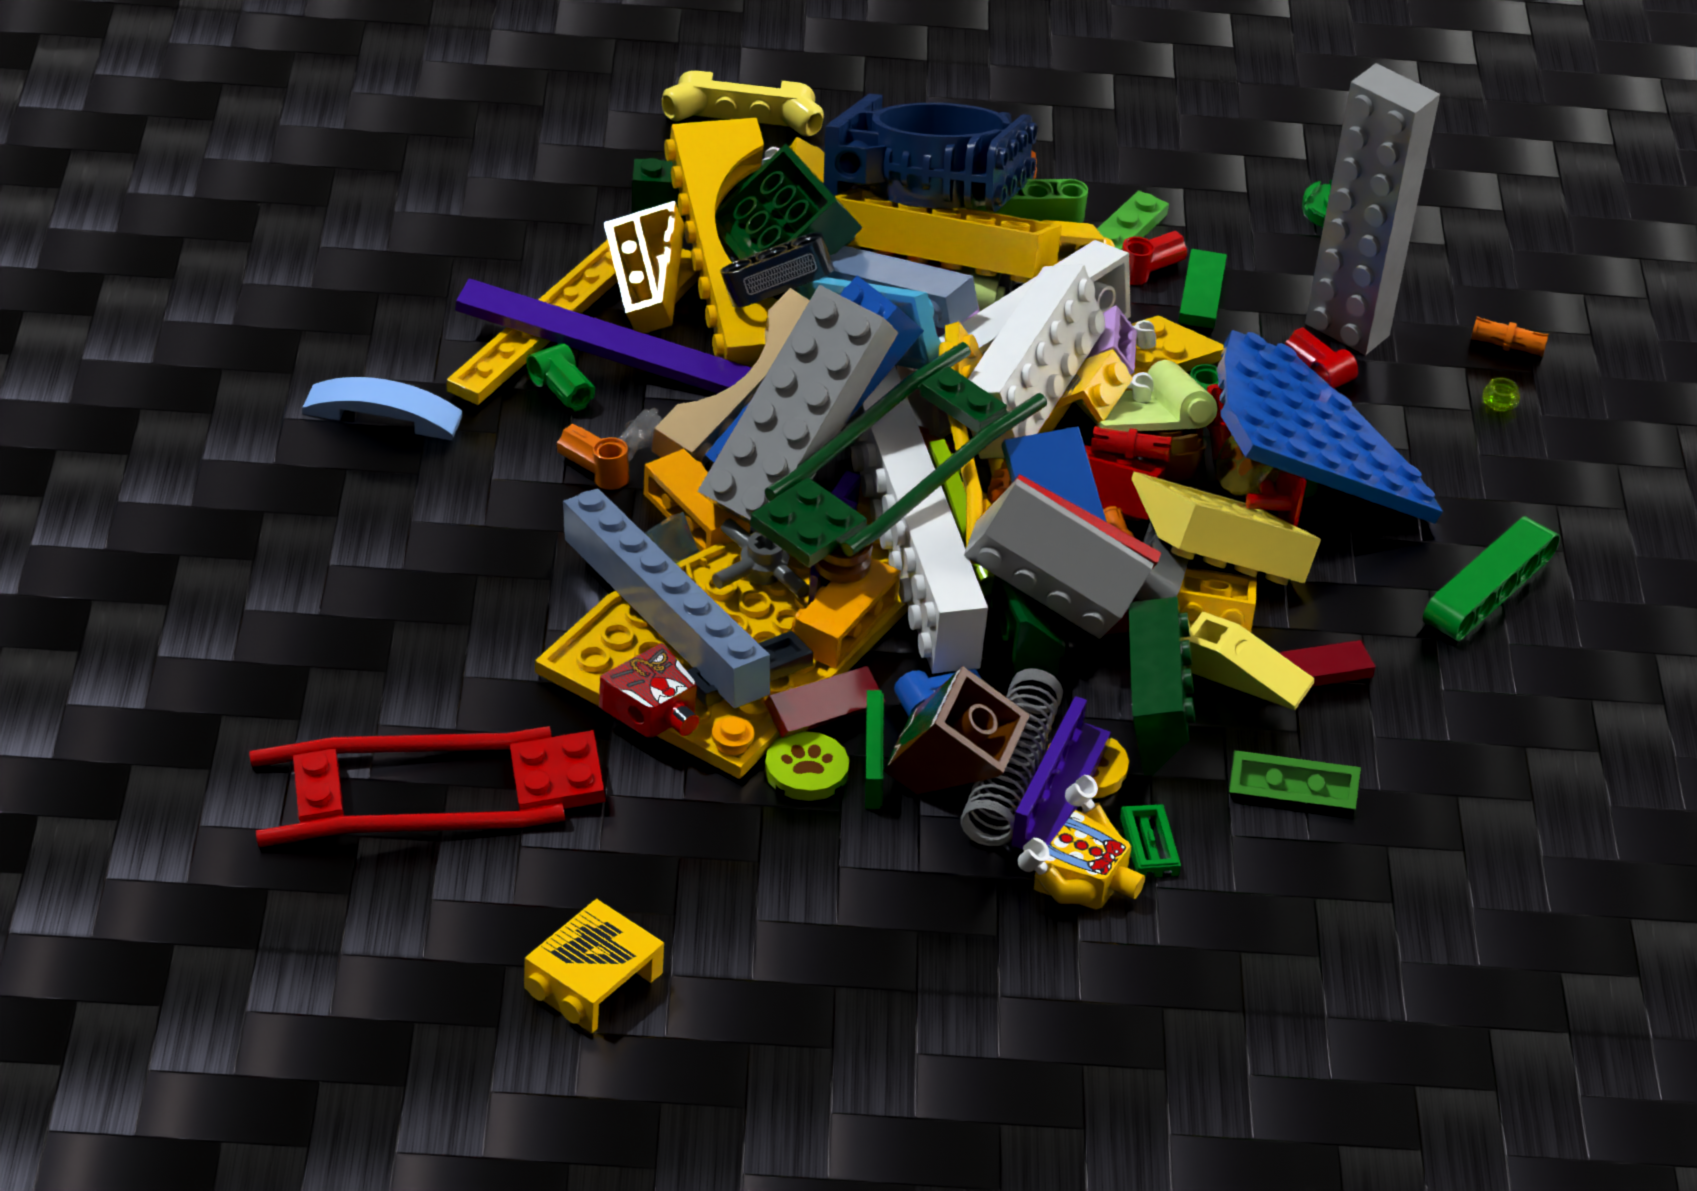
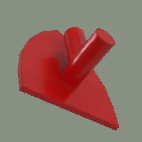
[1246,470,1307,527]

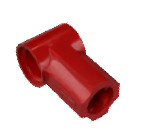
[1122,230,1188,285]
[1285,327,1358,389]

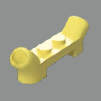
[662,71,824,137]

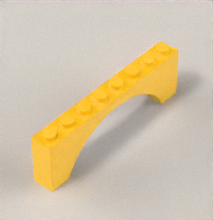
[664,118,778,368]

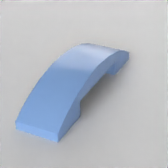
[302,377,462,440]

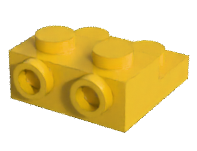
[1176,567,1257,633]

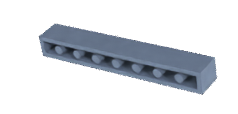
[719,237,979,329]
[563,488,770,709]

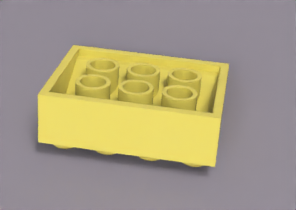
[1131,471,1321,585]

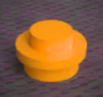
[712,716,754,755]

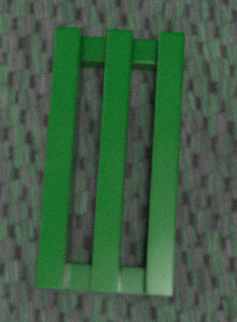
[1120,804,1181,878]

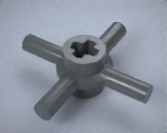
[712,518,810,598]

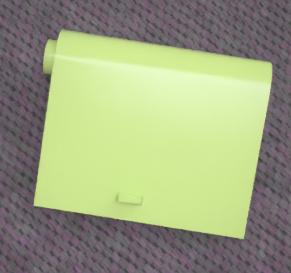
[1074,360,1218,432]

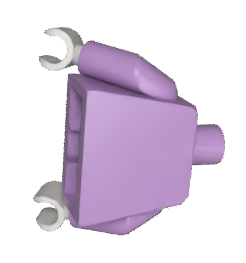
[1086,305,1156,403]

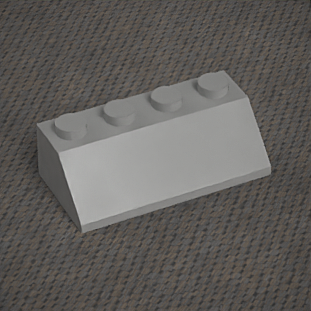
[964,479,1154,639]

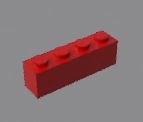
[1004,433,1166,522]

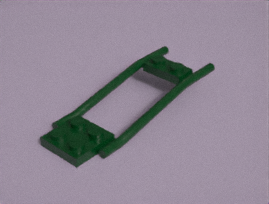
[750,342,1047,568]

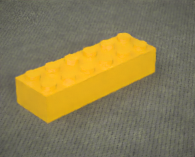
[835,188,1062,283]

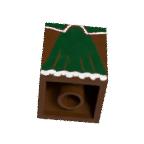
[883,666,1030,795]

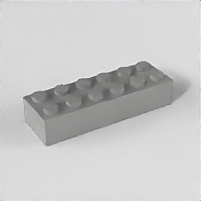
[698,285,898,524]

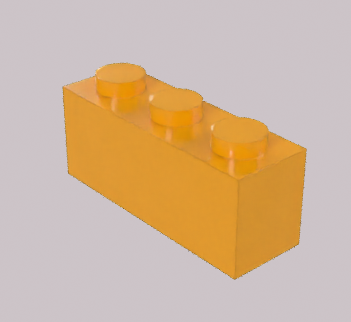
[643,449,750,552]
[792,557,901,669]

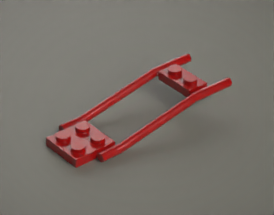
[249,726,606,848]

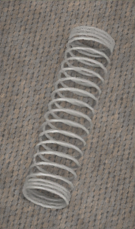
[960,669,1063,846]

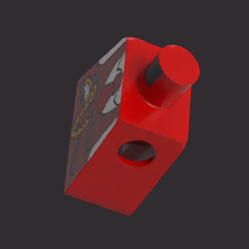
[599,643,699,737]

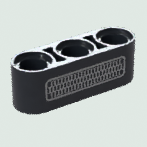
[720,232,834,308]

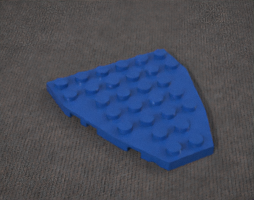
[1217,330,1443,524]

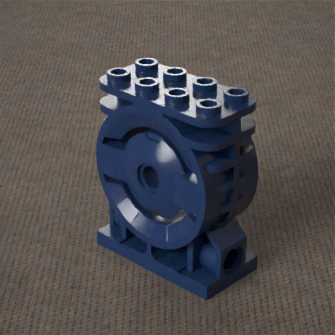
[824,93,1038,212]

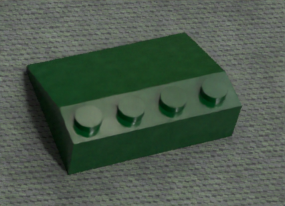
[715,144,863,259]

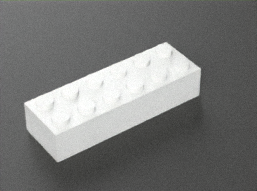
[968,264,1105,459]

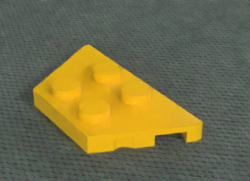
[1125,315,1224,391]

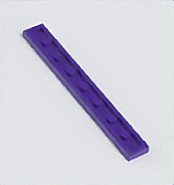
[455,278,752,394]

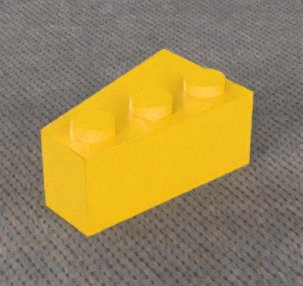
[604,201,685,334]

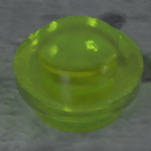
[1482,378,1520,411]

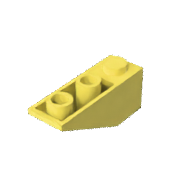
[1184,611,1314,710]

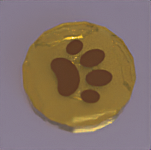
[1215,435,1280,498]

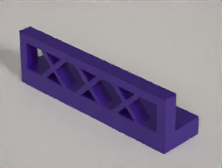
[1011,696,1111,850]

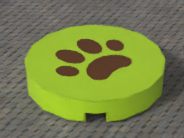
[765,731,849,801]

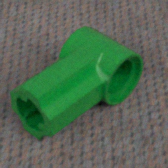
[526,343,595,411]

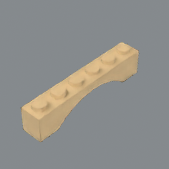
[651,288,810,466]

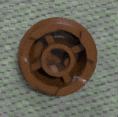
[1135,428,1207,483]

